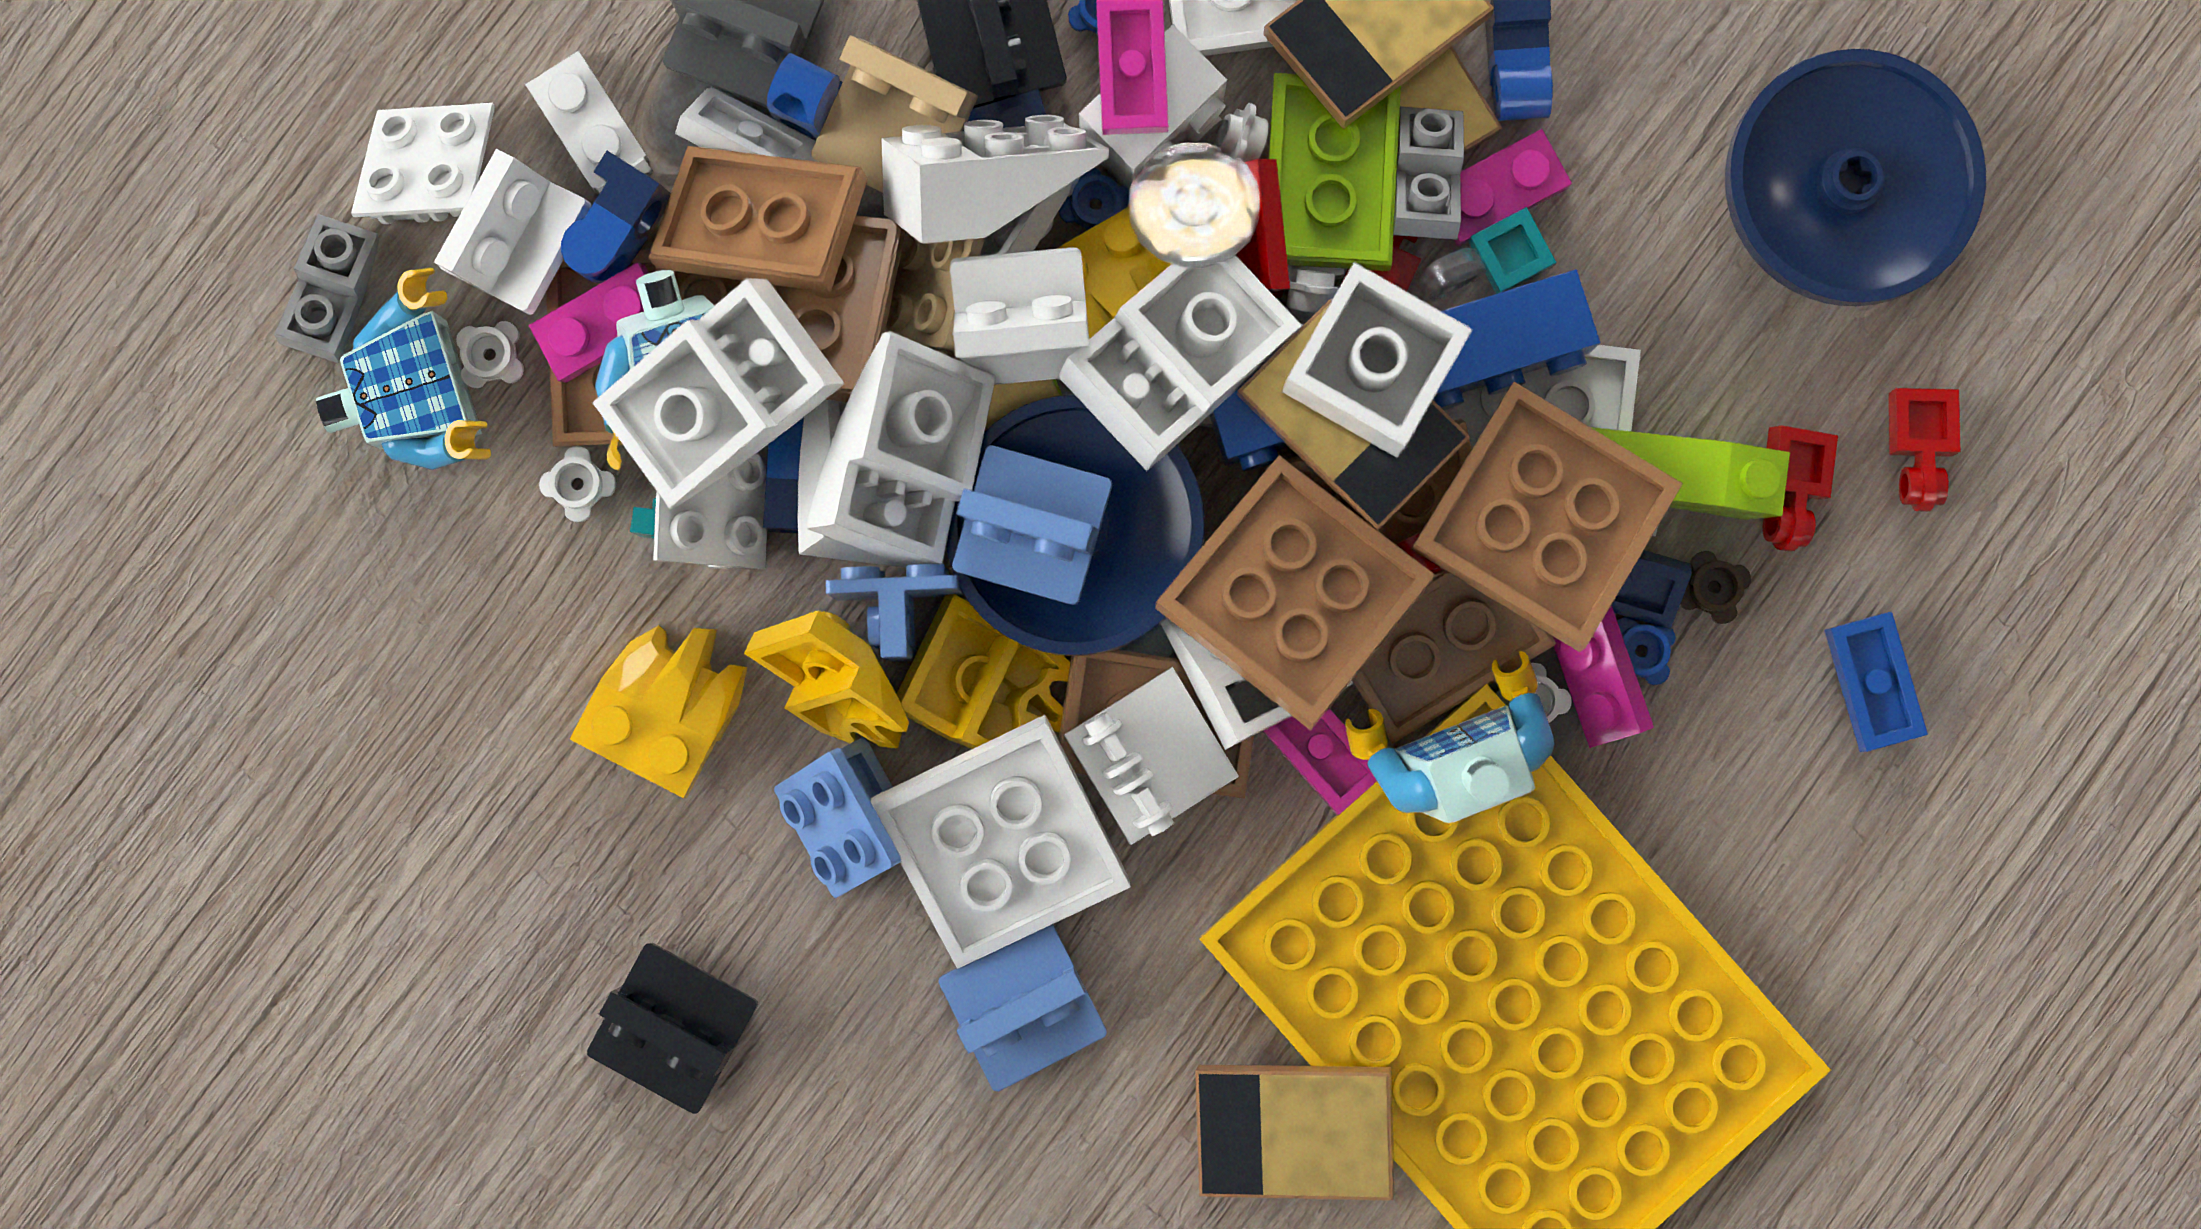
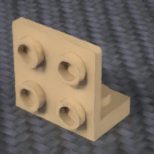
[811,35,979,193]

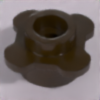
[1680,551,1751,624]

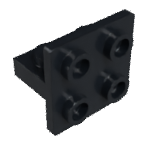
[917,0,1067,109]
[587,943,758,1114]

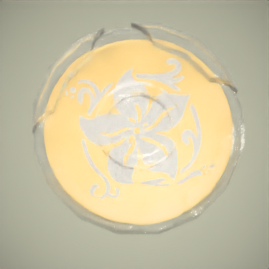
[1129,143,1260,267]

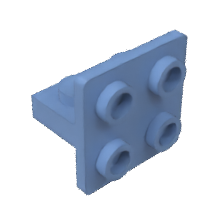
[952,446,1112,605]
[826,564,964,662]
[774,737,901,898]
[939,924,1107,1092]

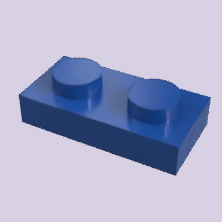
[1824,611,1928,752]

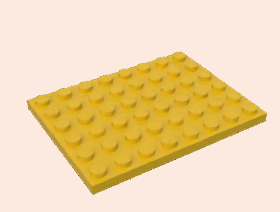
[1199,684,1831,1229]

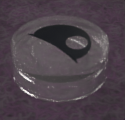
[1420,248,1487,300]

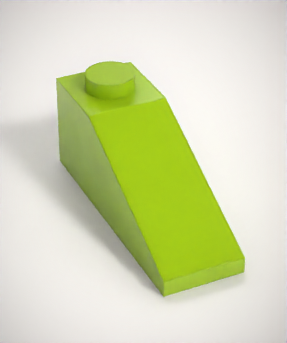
[1590,427,1790,520]

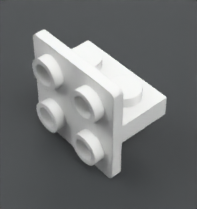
[434,149,592,315]
[950,247,1089,385]

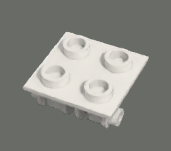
[351,103,495,224]
[654,445,768,569]
[1064,667,1239,845]

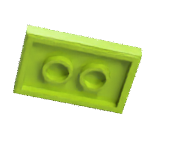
[1269,73,1401,271]

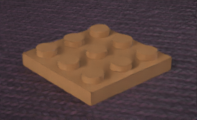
[1411,381,1683,652]
[1155,456,1435,730]

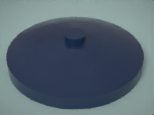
[1725,49,1986,306]
[946,395,1205,656]

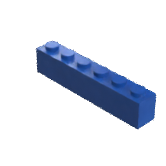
[1209,269,1601,471]

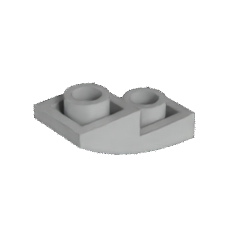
[1393,106,1464,240]
[274,214,380,363]

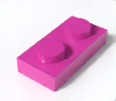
[1097,0,1168,135]
[1454,129,1572,247]
[528,262,649,383]
[1552,606,1654,748]
[1262,708,1377,815]

